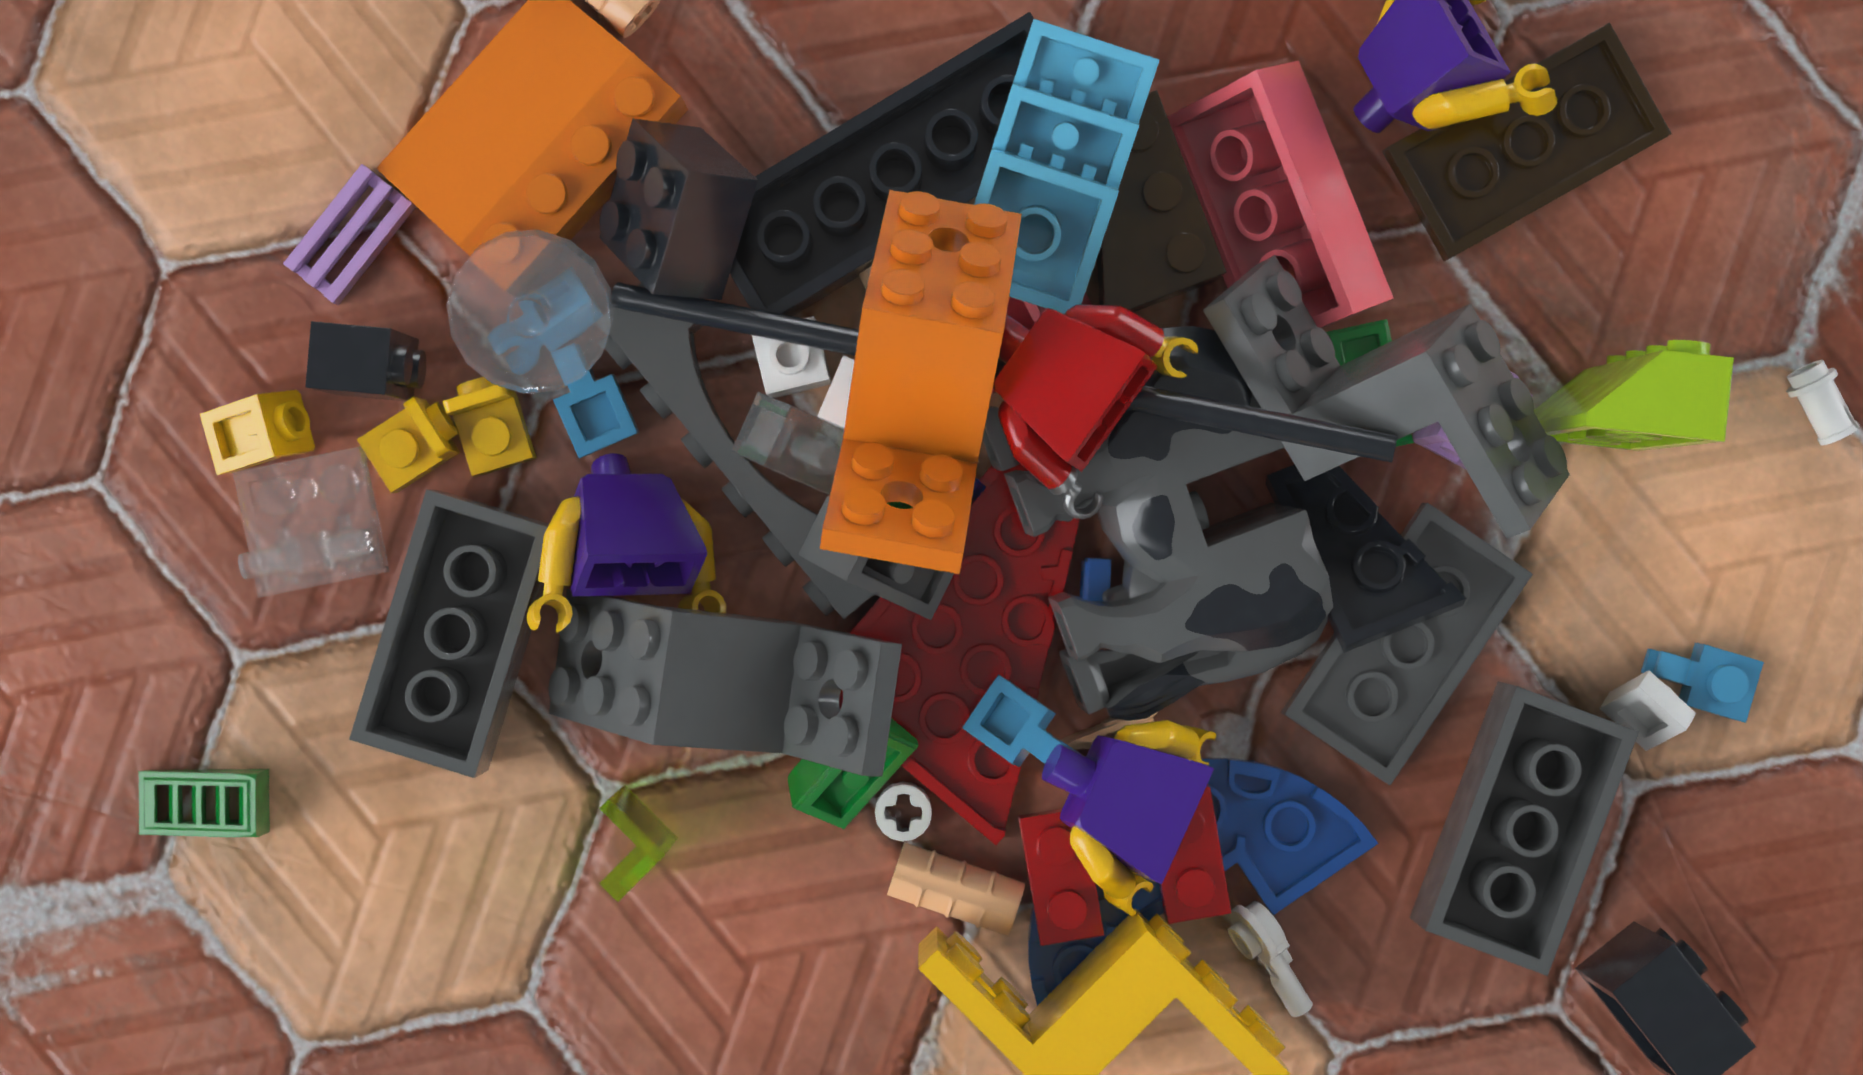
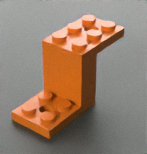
[820,190,1022,574]

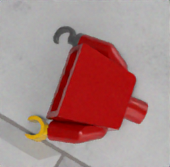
[993,305,1198,519]

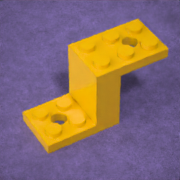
[918,908,1290,1075]

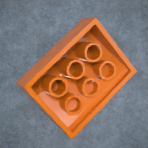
[376,0,688,297]

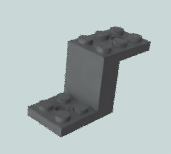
[1203,255,1570,539]
[548,589,902,777]

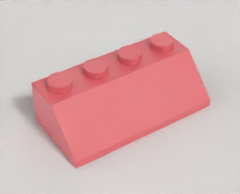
[1167,60,1394,328]

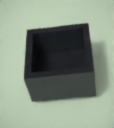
[599,118,758,300]
[1575,921,1756,1075]

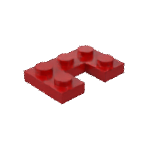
[1018,784,1232,946]

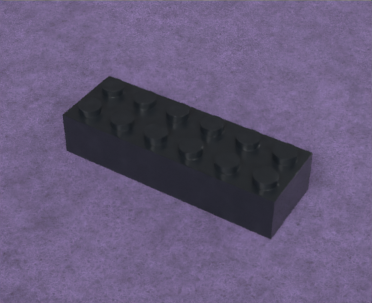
[730,12,1034,316]

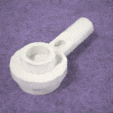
[1228,901,1313,1017]

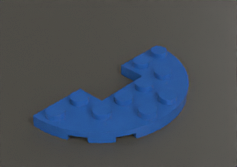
[1028,758,1379,1006]

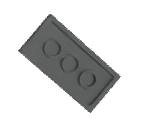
[1281,503,1533,785]

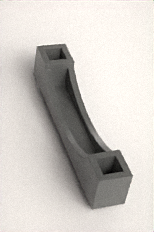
[597,283,874,619]

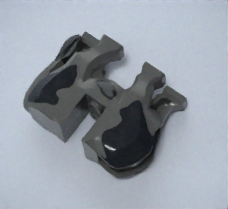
[982,326,1333,721]

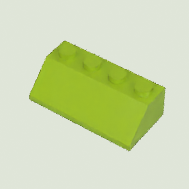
[1534,340,1734,451]

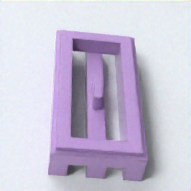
[283,164,416,305]

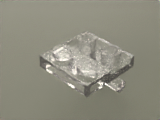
[233,447,390,598]

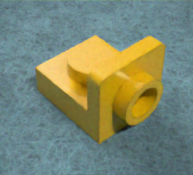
[442,376,537,477]
[200,390,315,475]
[356,396,460,493]

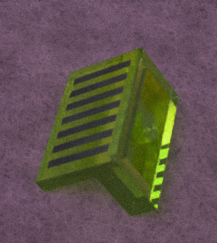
[599,785,678,902]

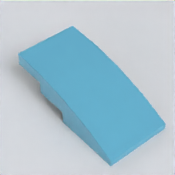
[974,19,1160,314]

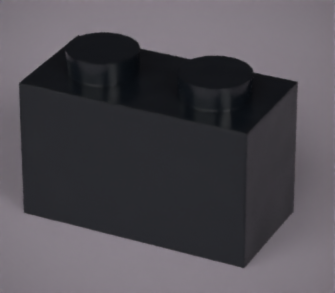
[305,321,426,401]

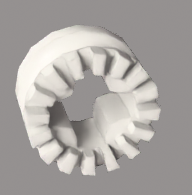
[875,781,932,842]

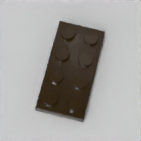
[1382,23,1672,262]

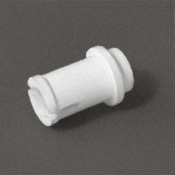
[1787,360,1860,445]

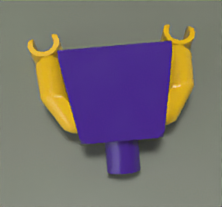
[1353,0,1557,133]
[526,453,726,633]
[1042,720,1216,917]

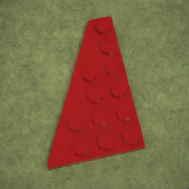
[839,464,1080,846]

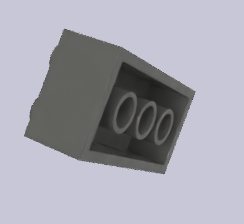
[349,489,549,778]
[1409,681,1639,976]

